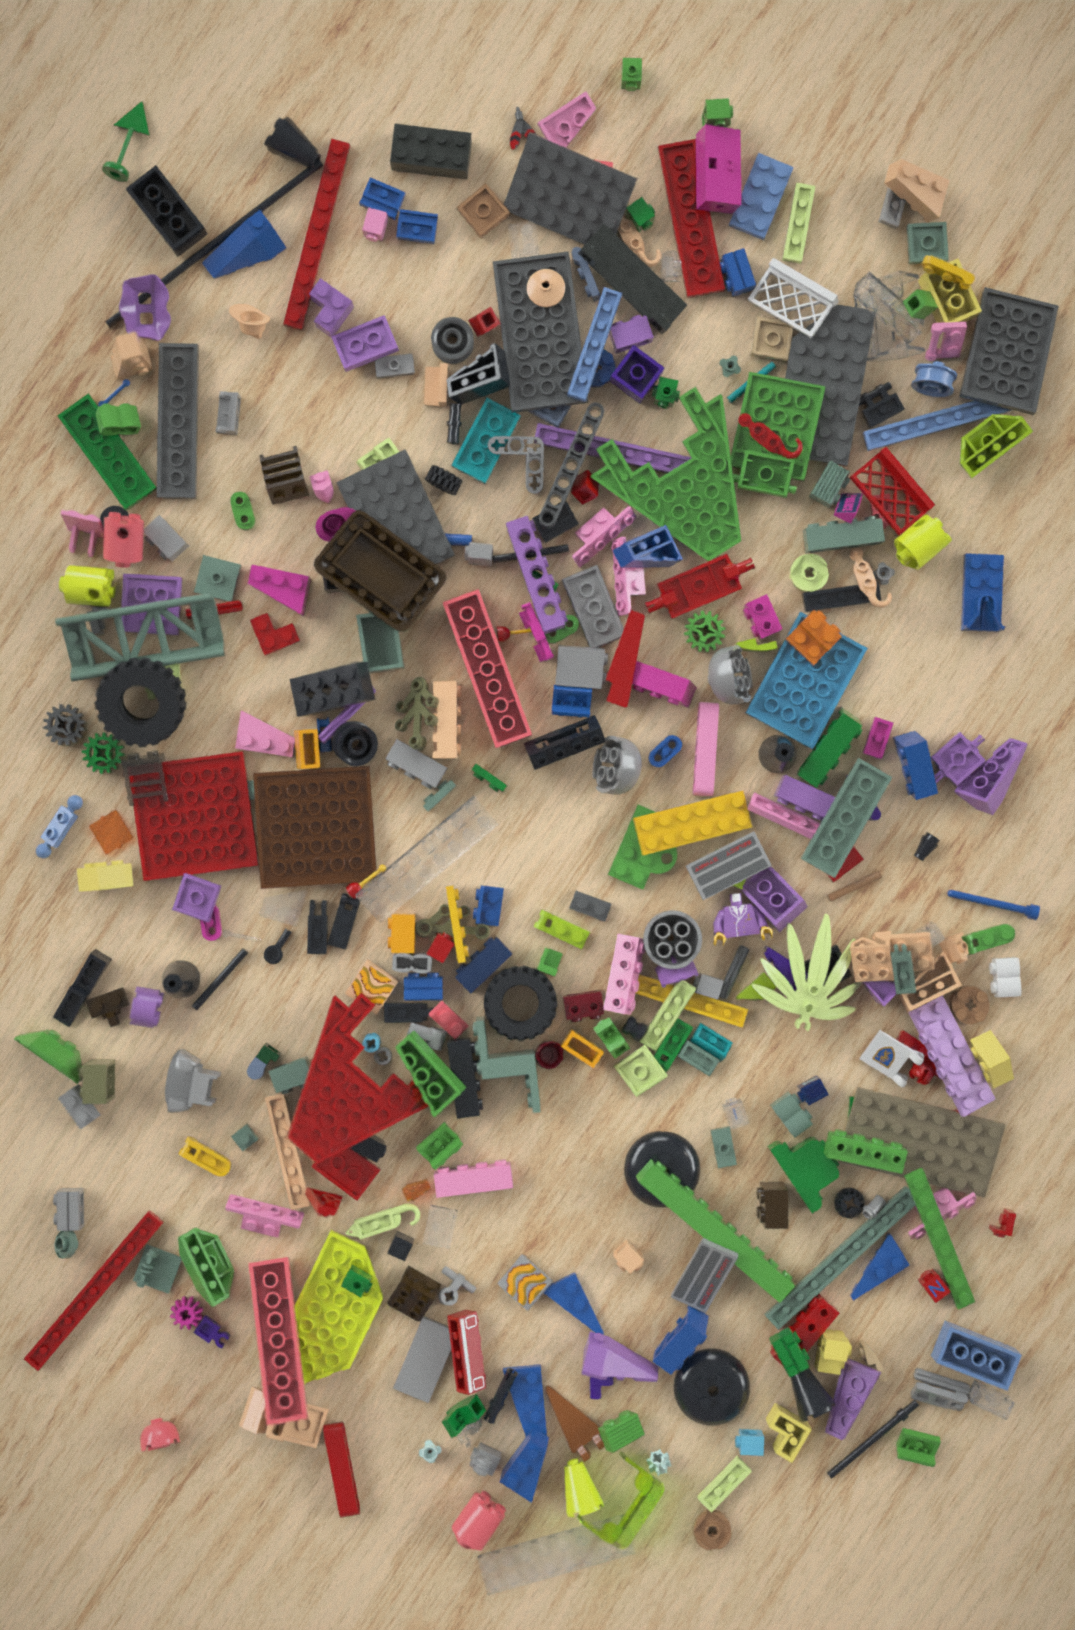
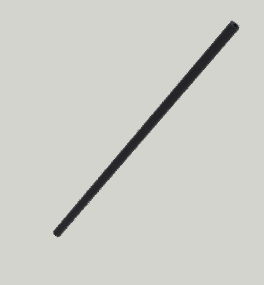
[105,160,323,328]

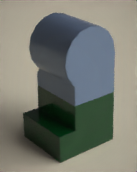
[247,1042,282,1080]

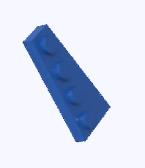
[503,1364,547,1436]

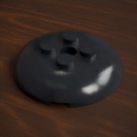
[624,1131,700,1208]
[674,1348,750,1426]

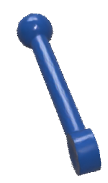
[98,379,130,407]

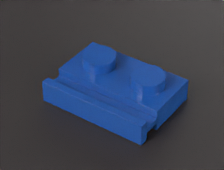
[359,177,406,220]
[396,209,438,244]

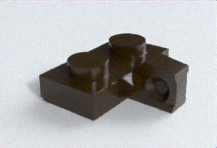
[86,987,130,1027]

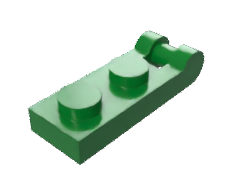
[653,1018,693,1073]

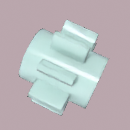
[647,1449,672,1476]

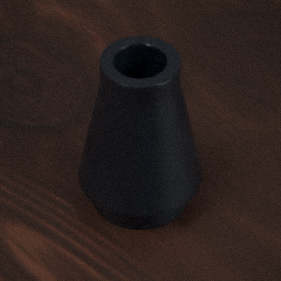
[914,832,940,861]

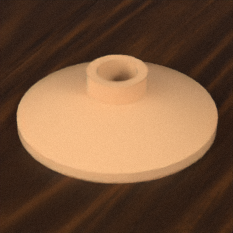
[527,269,565,307]

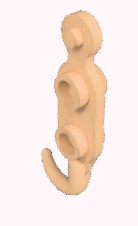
[618,213,661,267]
[850,547,892,608]

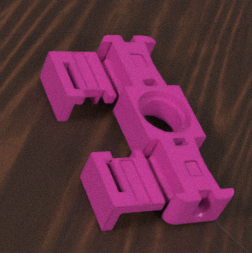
[519,602,554,662]

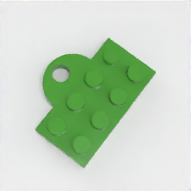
[608,805,677,890]

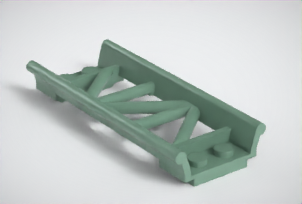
[55,593,225,682]

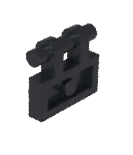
[859,382,905,429]

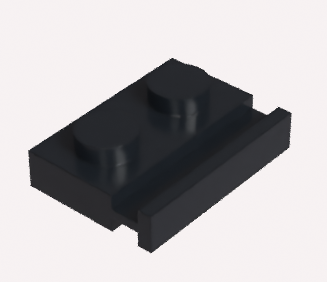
[532,501,579,544]

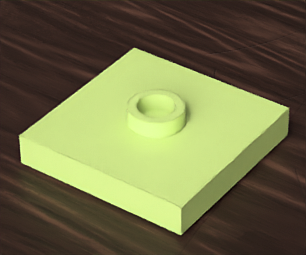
[614,1045,668,1097]

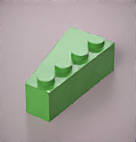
[395,1030,466,1117]

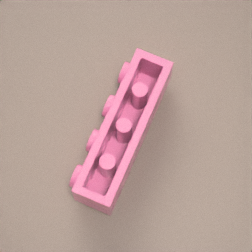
[603,934,646,1015]

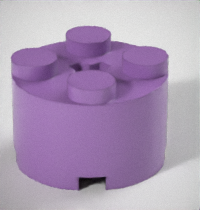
[130,986,164,1028]

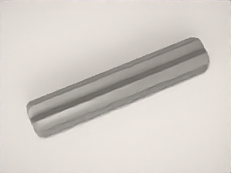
[914,1368,970,1395]

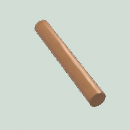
[827,871,882,902]

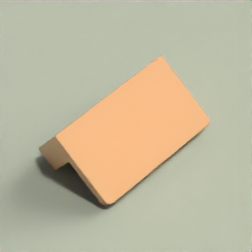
[424,363,449,407]

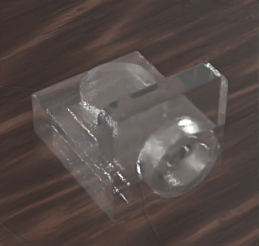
[457,1418,482,1448]

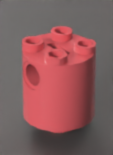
[103,512,144,568]
[451,1490,506,1551]

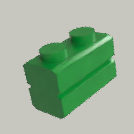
[769,1328,810,1377]

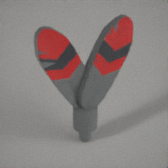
[510,107,537,150]

